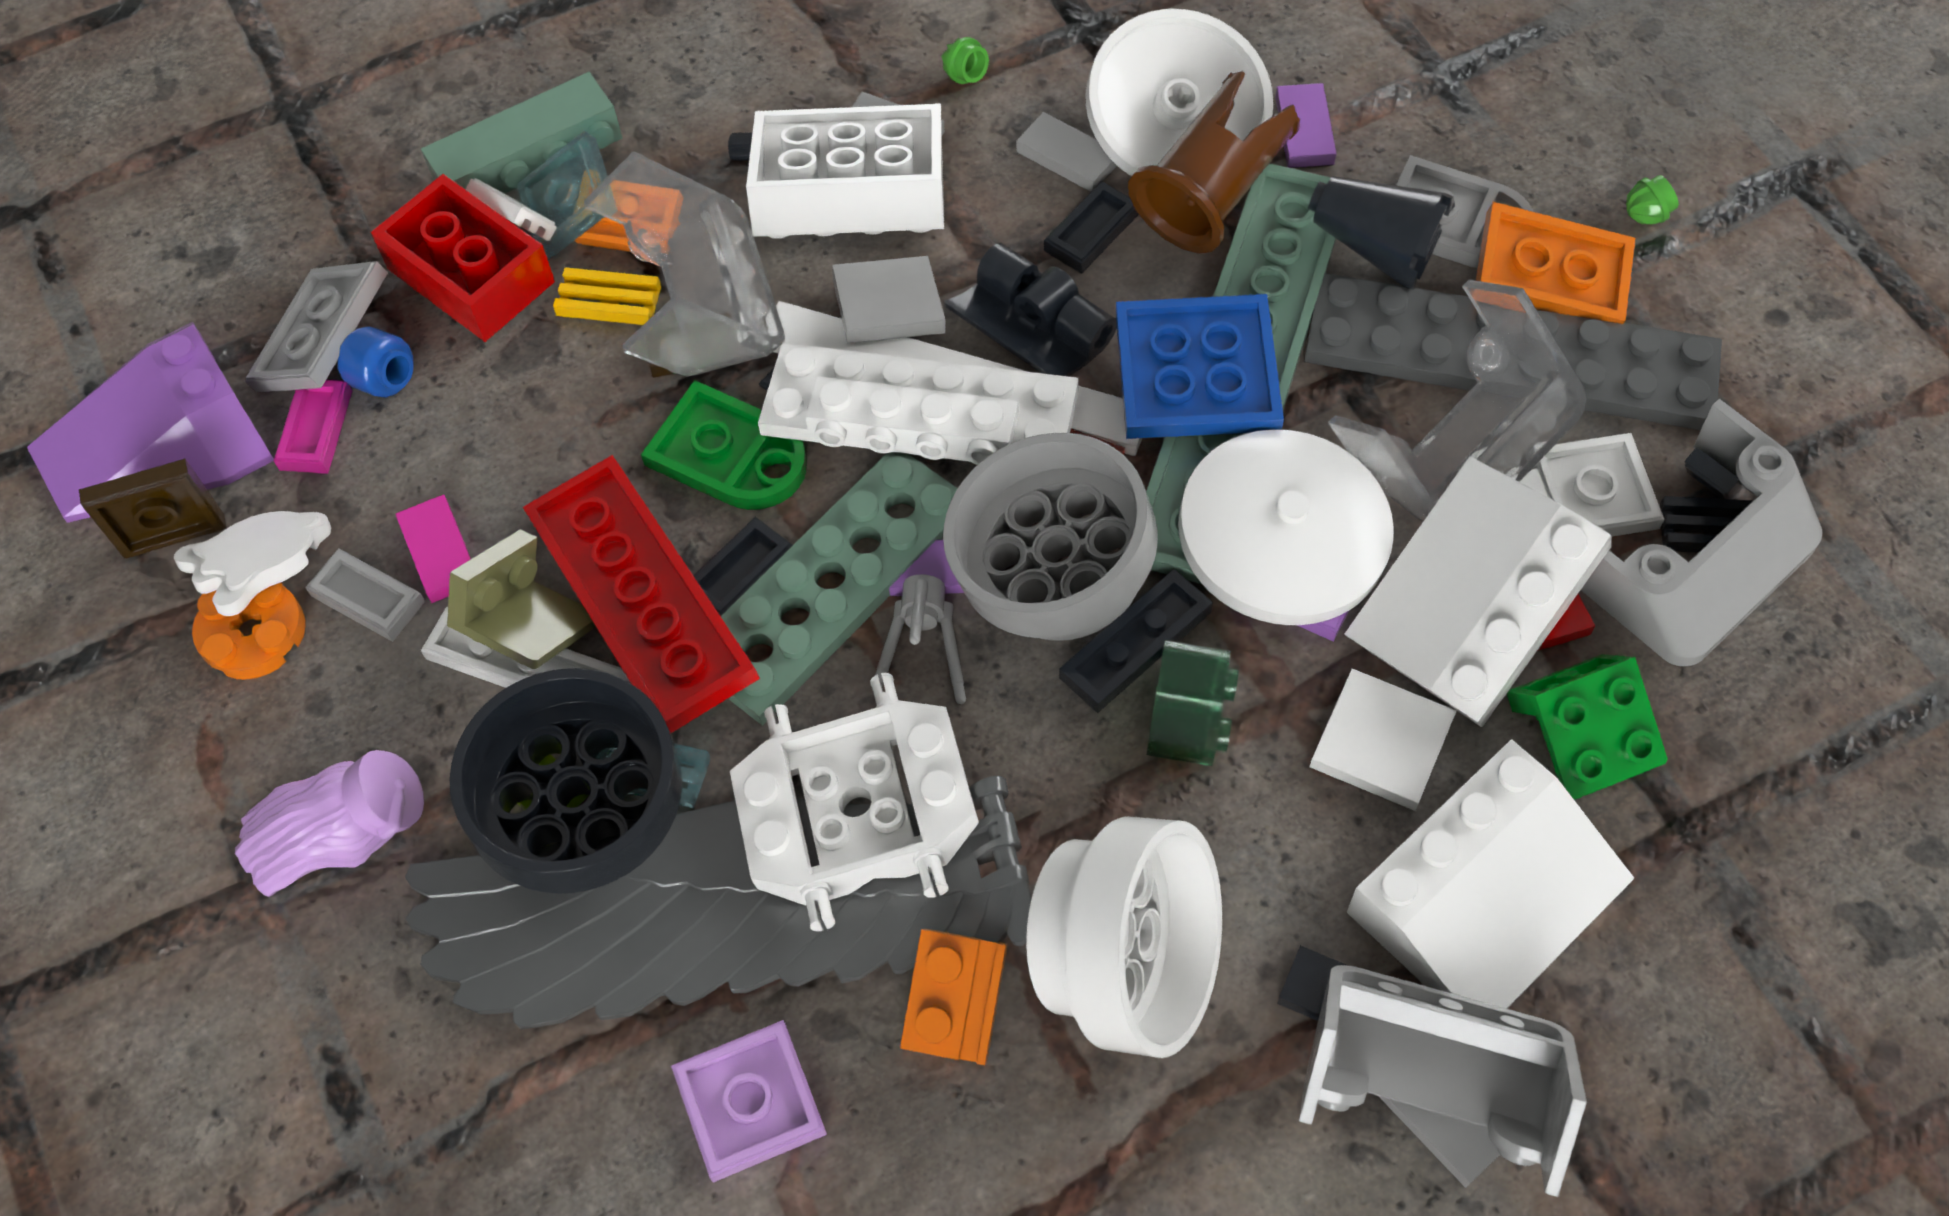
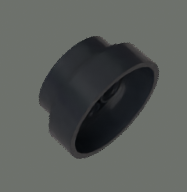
[449,668,682,894]

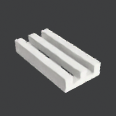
[465,178,557,241]

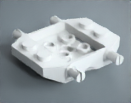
[730,673,979,931]

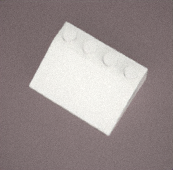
[746,104,944,238]
[1344,456,1612,727]
[1347,739,1634,1009]

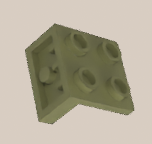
[447,529,596,669]

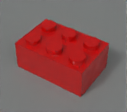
[371,174,555,342]

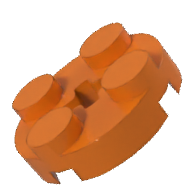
[192,582,306,680]

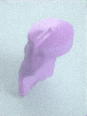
[235,750,424,897]

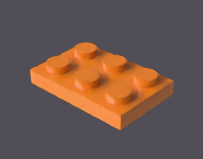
[1474,202,1636,324]

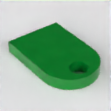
[641,380,807,510]

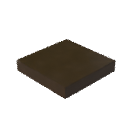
[79,458,226,559]

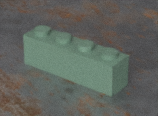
[421,72,623,194]

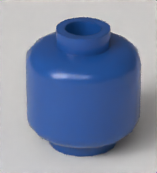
[337,327,414,398]

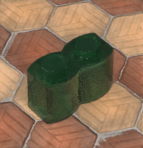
[1146,640,1239,766]

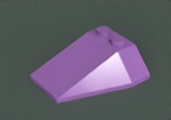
[27,322,274,523]

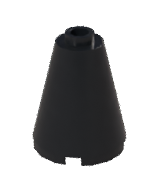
[1308,176,1454,290]

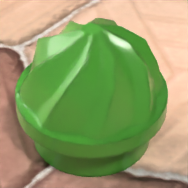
[941,37,989,84]
[1626,175,1679,224]

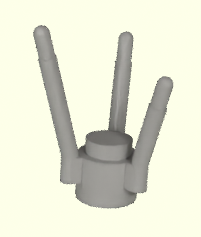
[875,574,966,704]

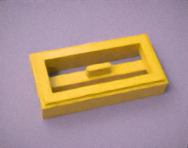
[553,267,661,326]

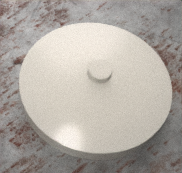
[1086,9,1273,176]
[1178,430,1394,625]

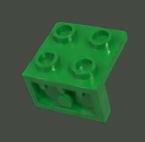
[1507,654,1668,800]

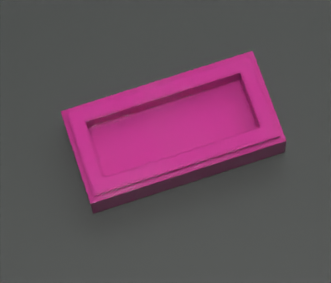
[274,380,352,474]
[395,494,471,603]

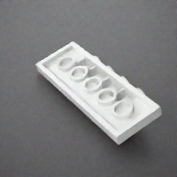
[758,343,1079,465]

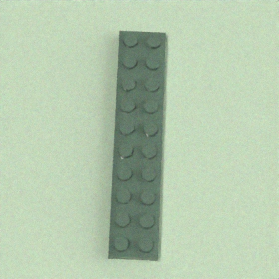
[1146,163,1336,584]

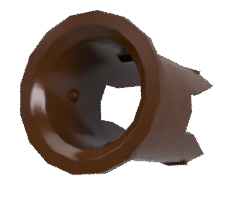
[1128,71,1300,254]

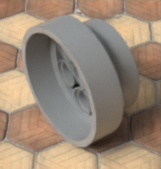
[943,433,1158,641]

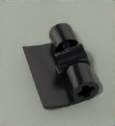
[945,243,1117,377]

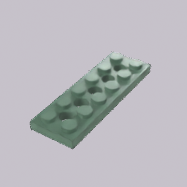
[721,452,958,726]

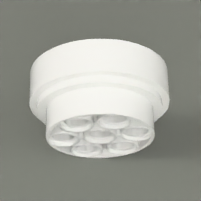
[1026,817,1222,1058]

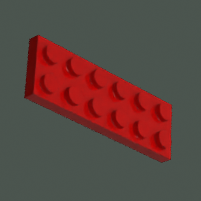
[523,455,760,734]

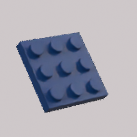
[1115,294,1284,439]

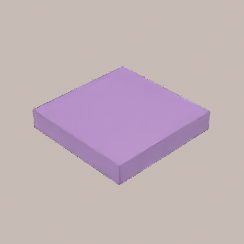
[671,1020,827,1182]

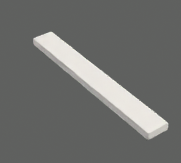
[760,301,1142,456]

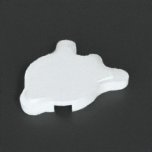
[174,511,331,616]

